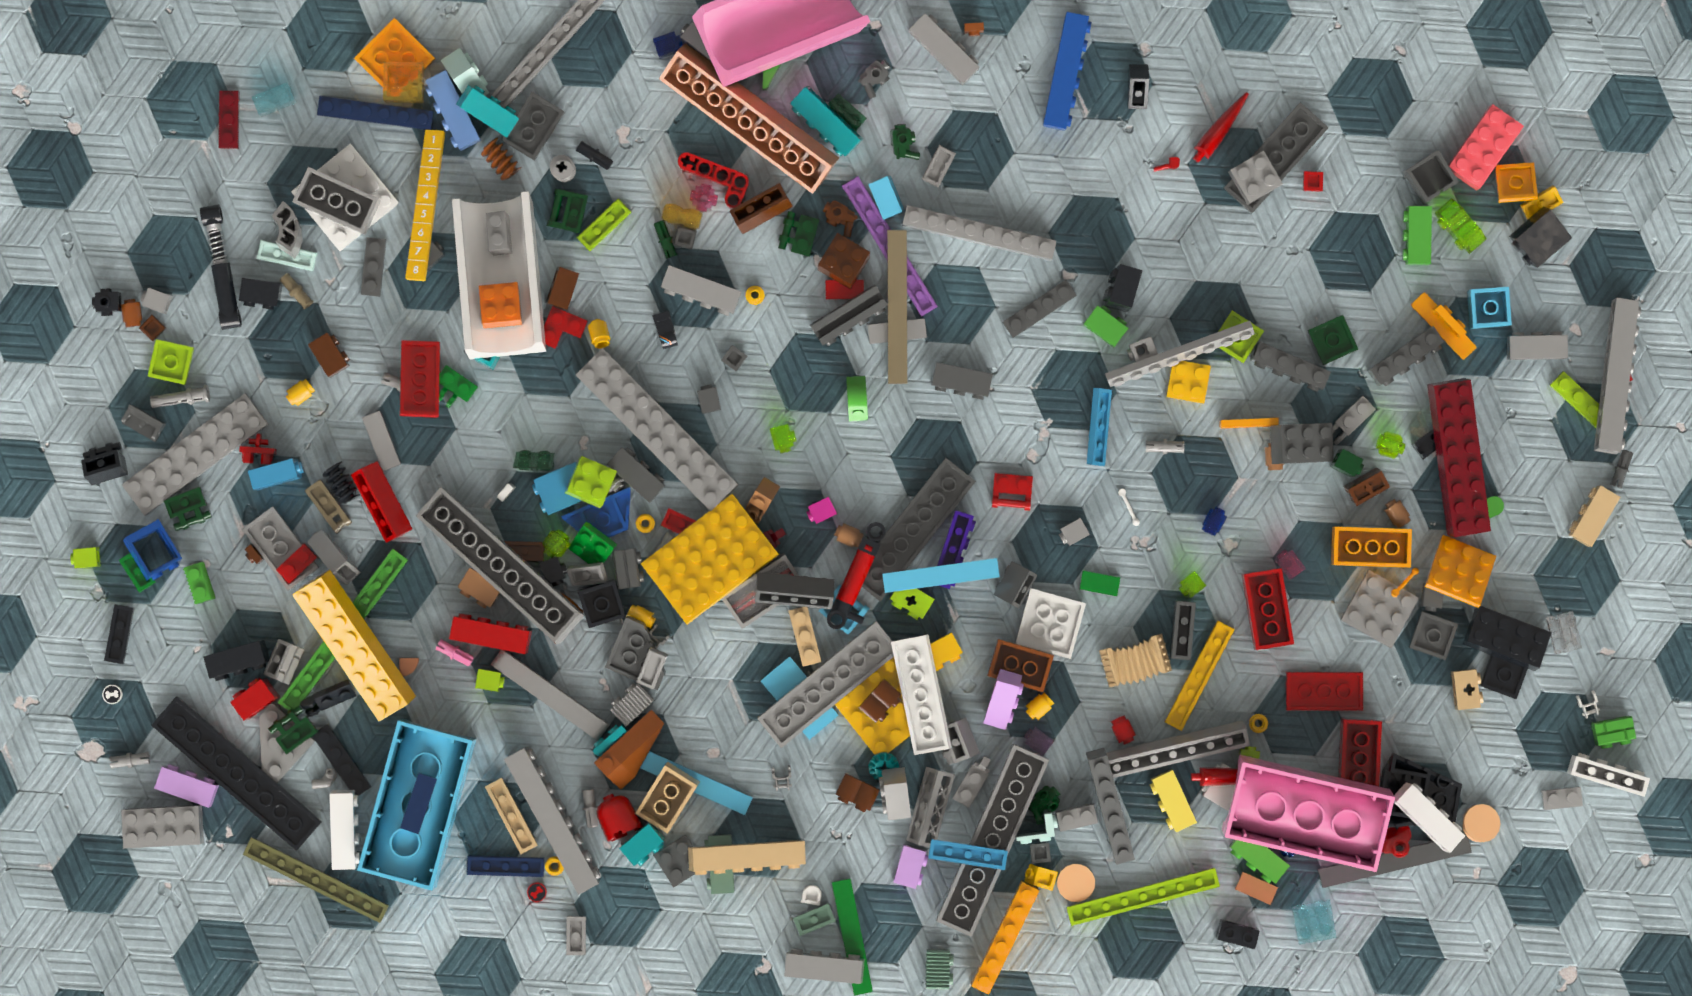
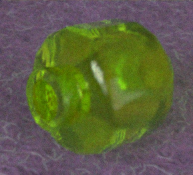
[1376,431,1406,459]
[542,529,571,558]

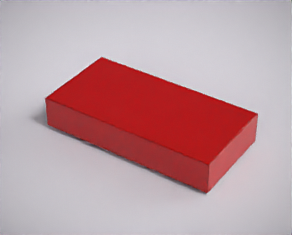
[825,280,864,300]

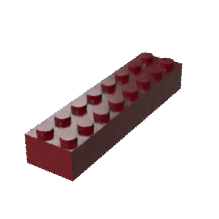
[1427,378,1491,538]

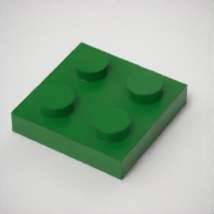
[568,521,617,564]

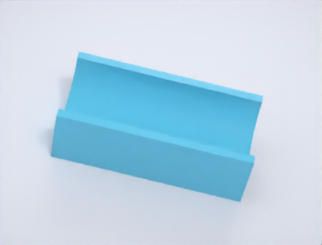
[357,719,477,891]

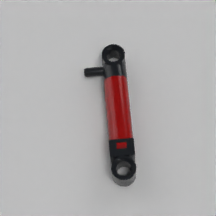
[827,522,886,629]

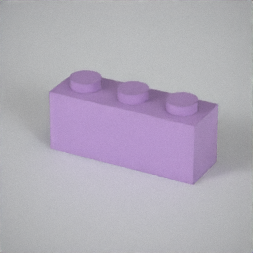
[983,669,1024,730]
[154,764,219,808]

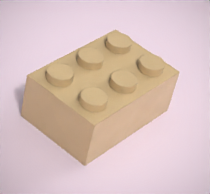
[635,762,700,834]

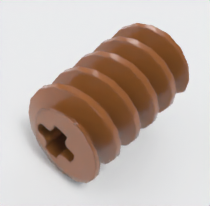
[481,137,522,181]

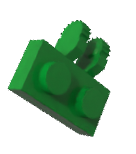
[439,365,478,408]

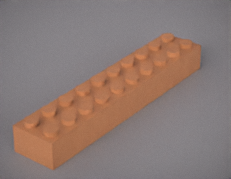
[659,43,839,194]

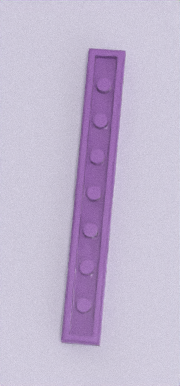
[842,176,938,317]

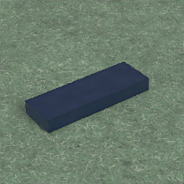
[400,773,437,834]

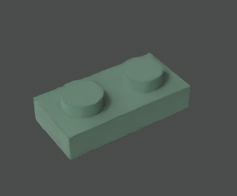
[793,903,836,936]

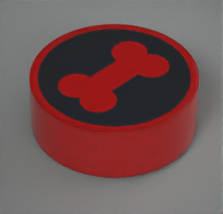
[527,882,547,902]

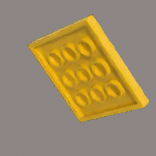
[835,657,910,755]

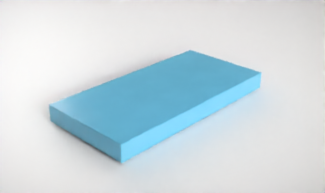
[761,656,839,740]

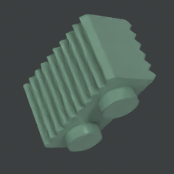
[926,949,954,989]

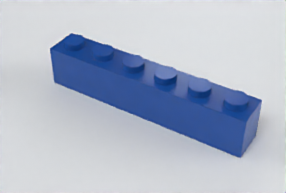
[1043,12,1092,131]

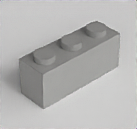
[1507,332,1568,360]

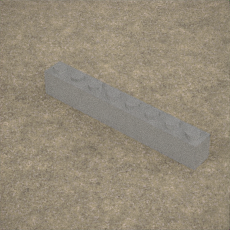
[902,205,1057,261]
[1594,298,1641,454]
[1106,720,1250,778]

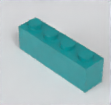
[790,86,863,156]

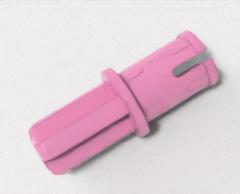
[436,639,474,666]

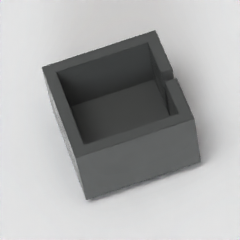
[1403,150,1459,204]

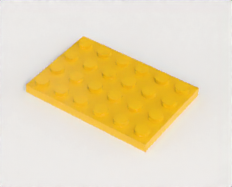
[641,494,779,625]

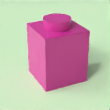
[806,497,837,524]

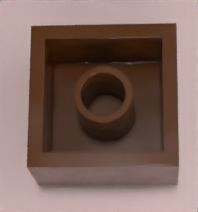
[818,233,870,289]

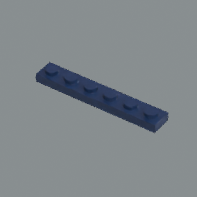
[317,96,434,130]

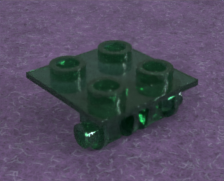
[513,450,555,471]

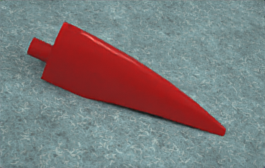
[1193,92,1249,163]
[1191,767,1238,786]

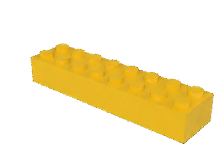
[292,569,416,721]

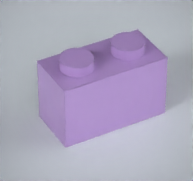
[893,844,928,889]

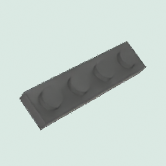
[1002,280,1077,338]

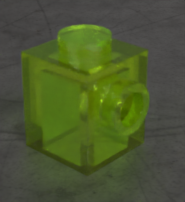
[770,424,797,454]
[1178,571,1206,598]

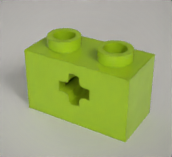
[890,589,935,620]

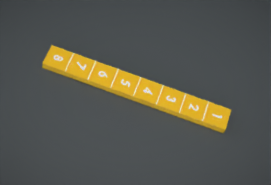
[405,130,445,281]

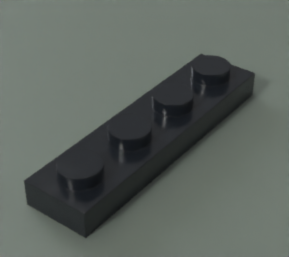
[312,724,372,796]

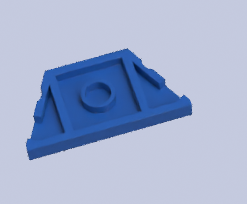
[561,487,631,538]

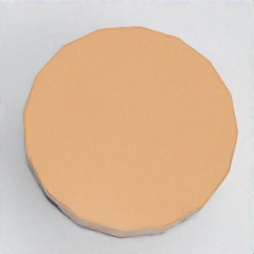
[1462,804,1501,843]
[1057,864,1095,902]

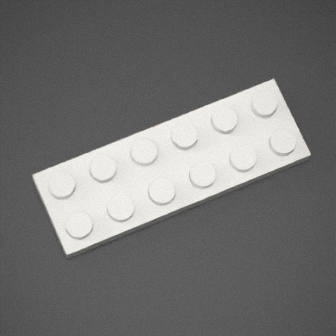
[891,635,952,755]

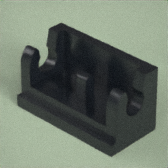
[1411,429,1436,460]

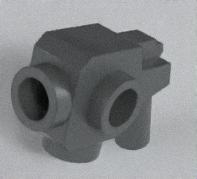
[858,59,891,99]

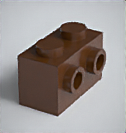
[308,332,350,378]

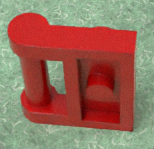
[992,473,1033,511]

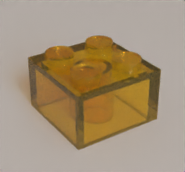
[383,62,425,103]

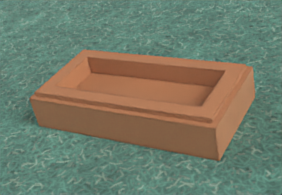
[1235,871,1278,905]

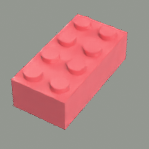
[1448,104,1524,191]

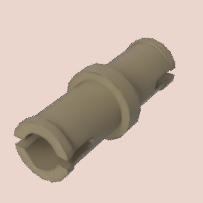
[279,273,313,310]

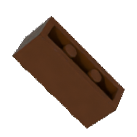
[730,183,793,234]

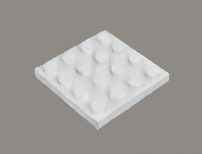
[291,143,399,251]

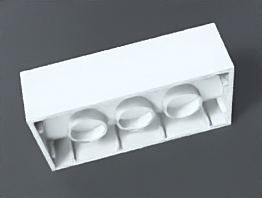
[452,191,546,359]

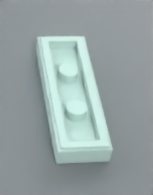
[256,240,318,272]

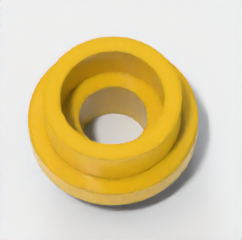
[745,286,765,305]
[636,514,655,533]
[1249,714,1268,733]
[545,856,564,876]

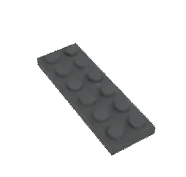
[1223,102,1329,214]

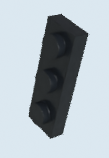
[104,604,135,664]

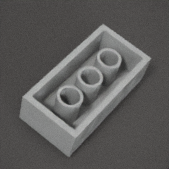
[292,167,381,235]
[121,805,204,849]

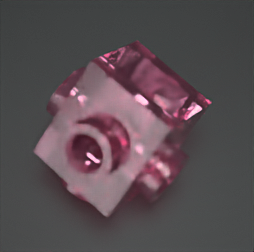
[690,184,718,212]

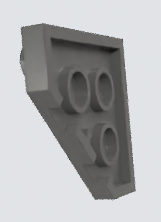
[605,615,666,690]

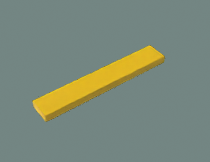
[1164,620,1235,731]

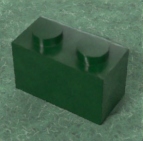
[1330,449,1364,477]

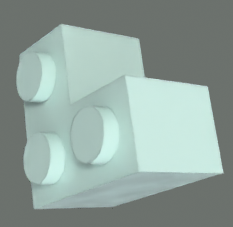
[441,48,489,96]

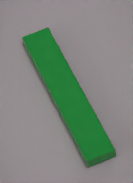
[832,878,873,996]

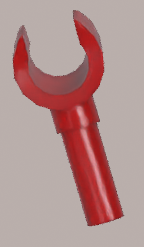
[1153,157,1180,172]

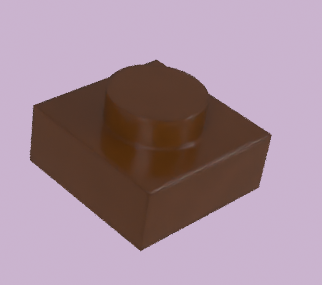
[245,544,264,564]

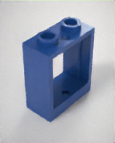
[123,519,182,580]

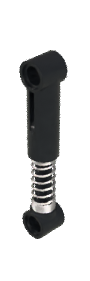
[200,204,242,330]

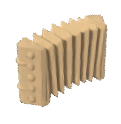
[1099,634,1172,687]

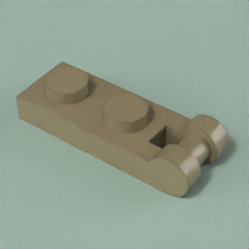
[305,479,352,534]

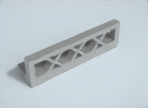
[906,767,955,847]

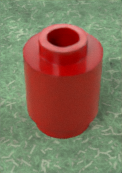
[1111,715,1136,745]

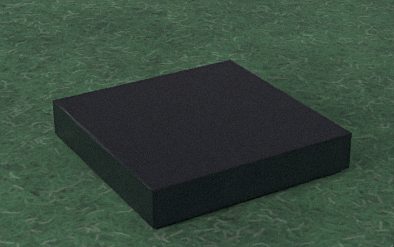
[1480,655,1528,699]

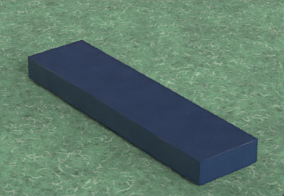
[467,855,545,877]

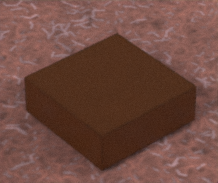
[139,314,166,342]

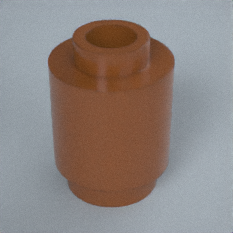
[121,299,142,327]

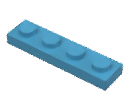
[1087,388,1112,466]
[928,839,1008,870]

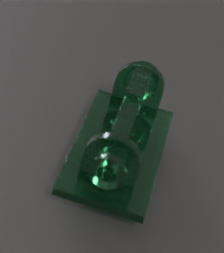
[828,93,867,131]

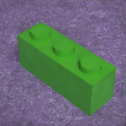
[1402,206,1432,265]
[1229,839,1290,884]

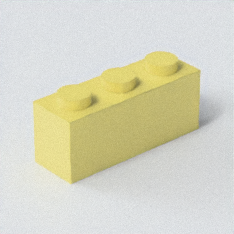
[1149,769,1197,832]

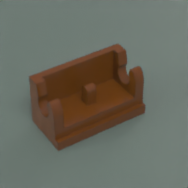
[545,267,580,310]
[1343,467,1390,506]

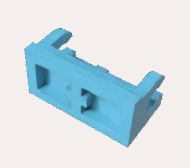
[868,176,906,220]

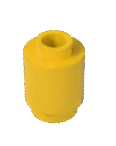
[588,319,610,349]
[286,379,315,406]
[626,605,656,629]
[1025,692,1054,720]

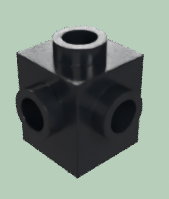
[92,288,122,316]

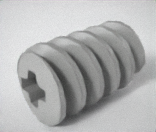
[550,155,576,182]

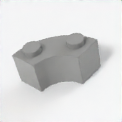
[272,201,302,259]

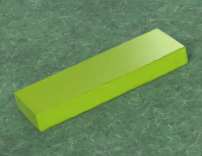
[576,198,632,251]

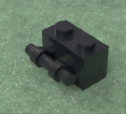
[81,442,128,485]

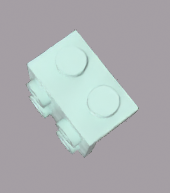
[1015,811,1057,844]

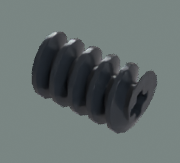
[322,461,361,504]

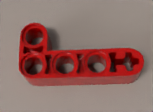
[678,152,749,209]

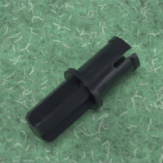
[576,141,613,170]

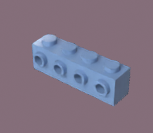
[424,70,481,151]

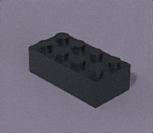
[1102,264,1143,313]
[1463,606,1552,671]

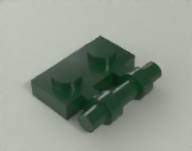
[778,211,819,257]
[164,487,212,531]
[268,706,318,755]

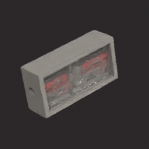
[722,552,799,629]

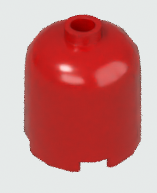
[596,793,643,842]

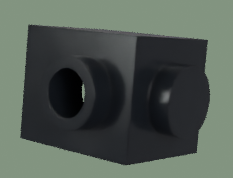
[539,556,568,587]

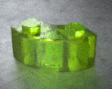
[1435,198,1487,254]

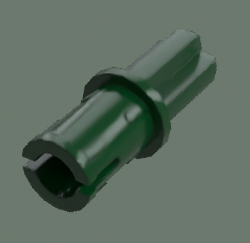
[654,220,677,259]

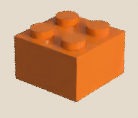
[479,282,522,328]

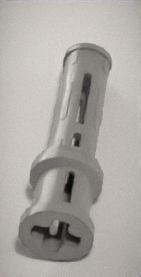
[150,385,210,408]

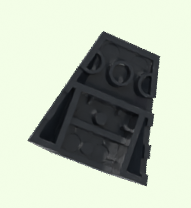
[1380,753,1462,828]

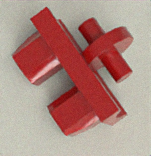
[239,433,277,465]

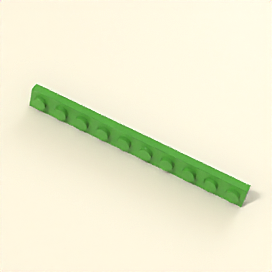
[278,549,408,711]

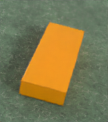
[1219,418,1279,429]

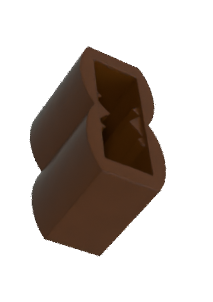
[859,678,902,723]
[836,773,880,812]

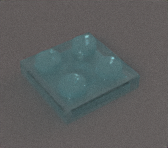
[1291,900,1337,945]

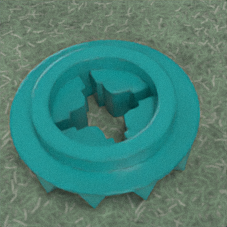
[868,752,899,780]

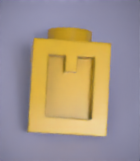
[1025,864,1058,890]

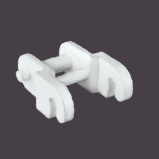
[1576,690,1600,719]

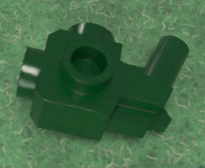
[890,124,920,160]
[1028,786,1061,825]

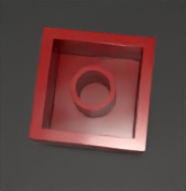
[230,678,280,721]

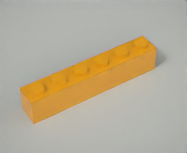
[971,880,1039,995]

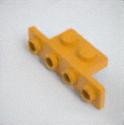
[1411,292,1477,360]

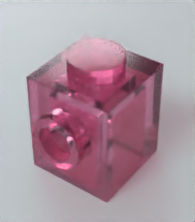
[1275,549,1306,580]

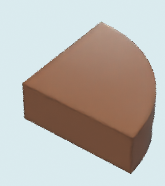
[399,658,419,677]

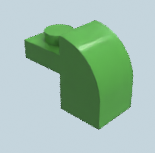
[846,376,868,421]

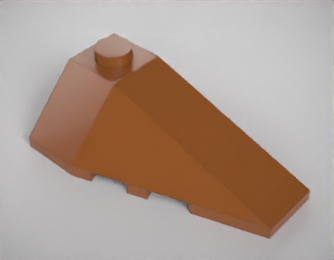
[594,709,665,790]

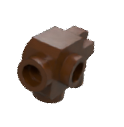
[823,200,858,238]

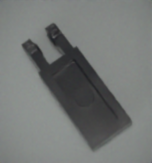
[300,679,357,717]

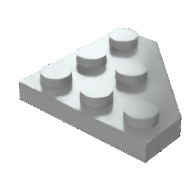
[259,702,315,783]

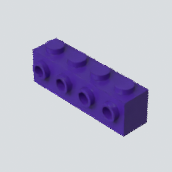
[937,510,976,589]

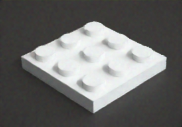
[1015,588,1086,659]

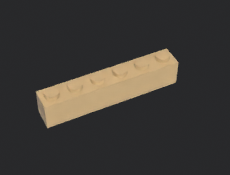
[688,840,806,875]

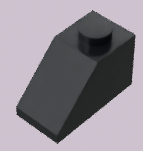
[1128,64,1149,109]

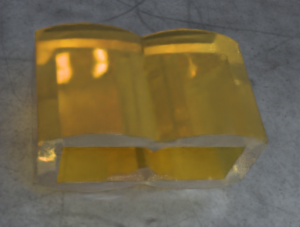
[662,204,703,230]

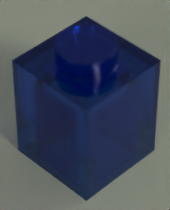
[653,31,683,59]

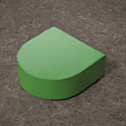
[1487,496,1504,519]

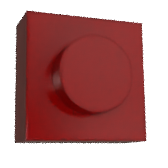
[1303,171,1323,192]

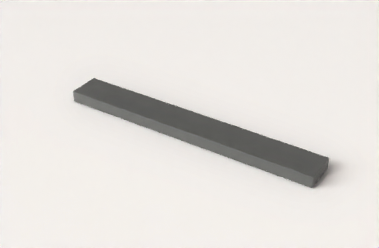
[1318,834,1472,888]

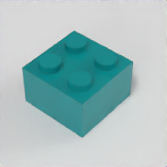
[619,823,665,866]

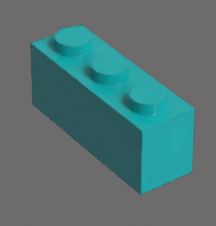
[456,85,519,137]

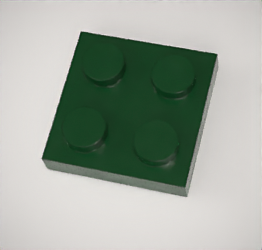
[1307,315,1359,365]

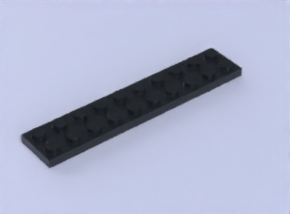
[151,696,322,851]

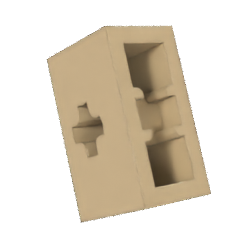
[1451,669,1483,710]

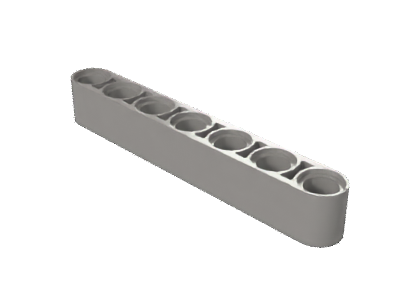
[491,650,609,740]

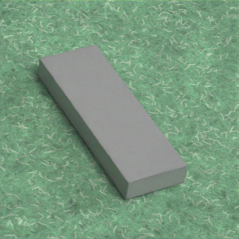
[868,319,927,344]
[362,411,401,471]

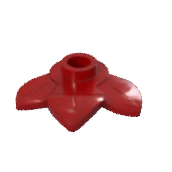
[1382,826,1412,858]

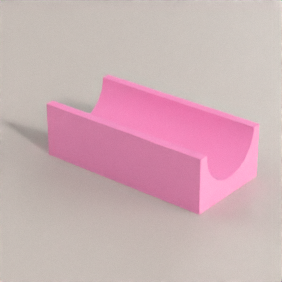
[692,0,870,87]
[1222,755,1395,872]

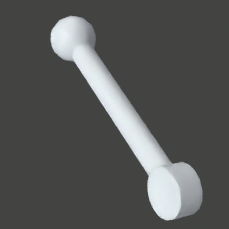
[1118,489,1140,526]

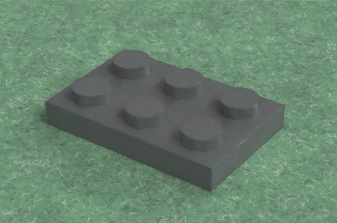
[502,92,565,161]

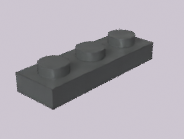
[361,237,387,297]

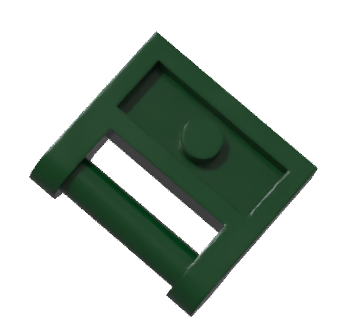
[546,188,588,234]

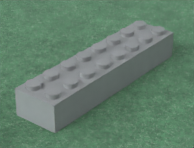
[504,747,602,895]

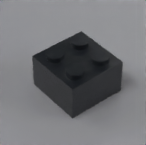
[577,579,626,628]

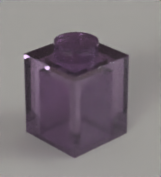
[1023,727,1054,756]

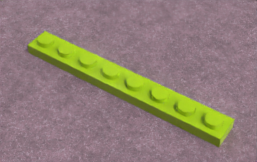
[1066,868,1220,926]

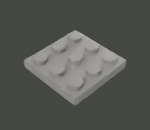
[1340,570,1419,648]

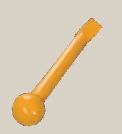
[1391,568,1419,597]

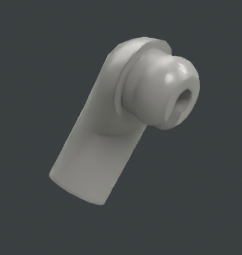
[312,768,337,789]

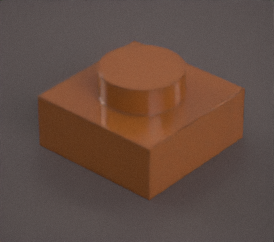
[964,22,984,36]

